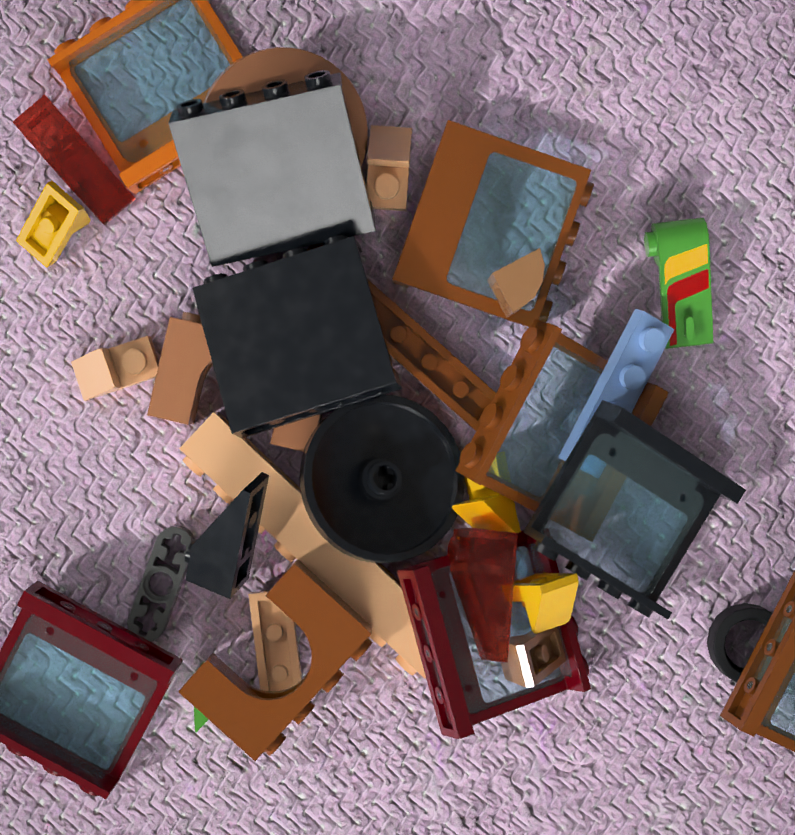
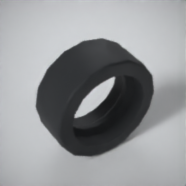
[707,603,772,683]

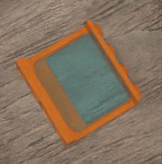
[47,0,243,194]

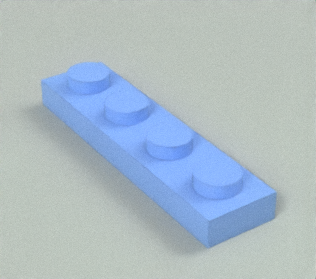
[558,309,675,478]

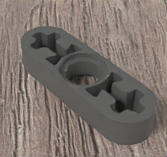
[127,525,195,642]

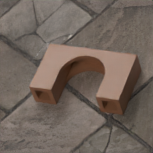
[147,312,323,452]

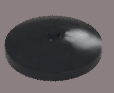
[299,394,465,563]

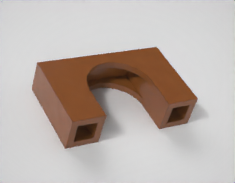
[178,559,373,761]

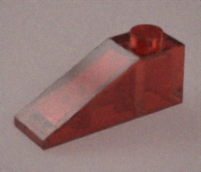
[448,528,518,663]

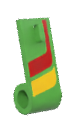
[644,218,714,349]

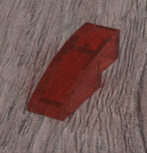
[13,94,136,225]

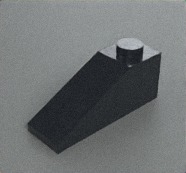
[185,472,269,599]

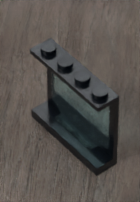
[523,400,746,619]

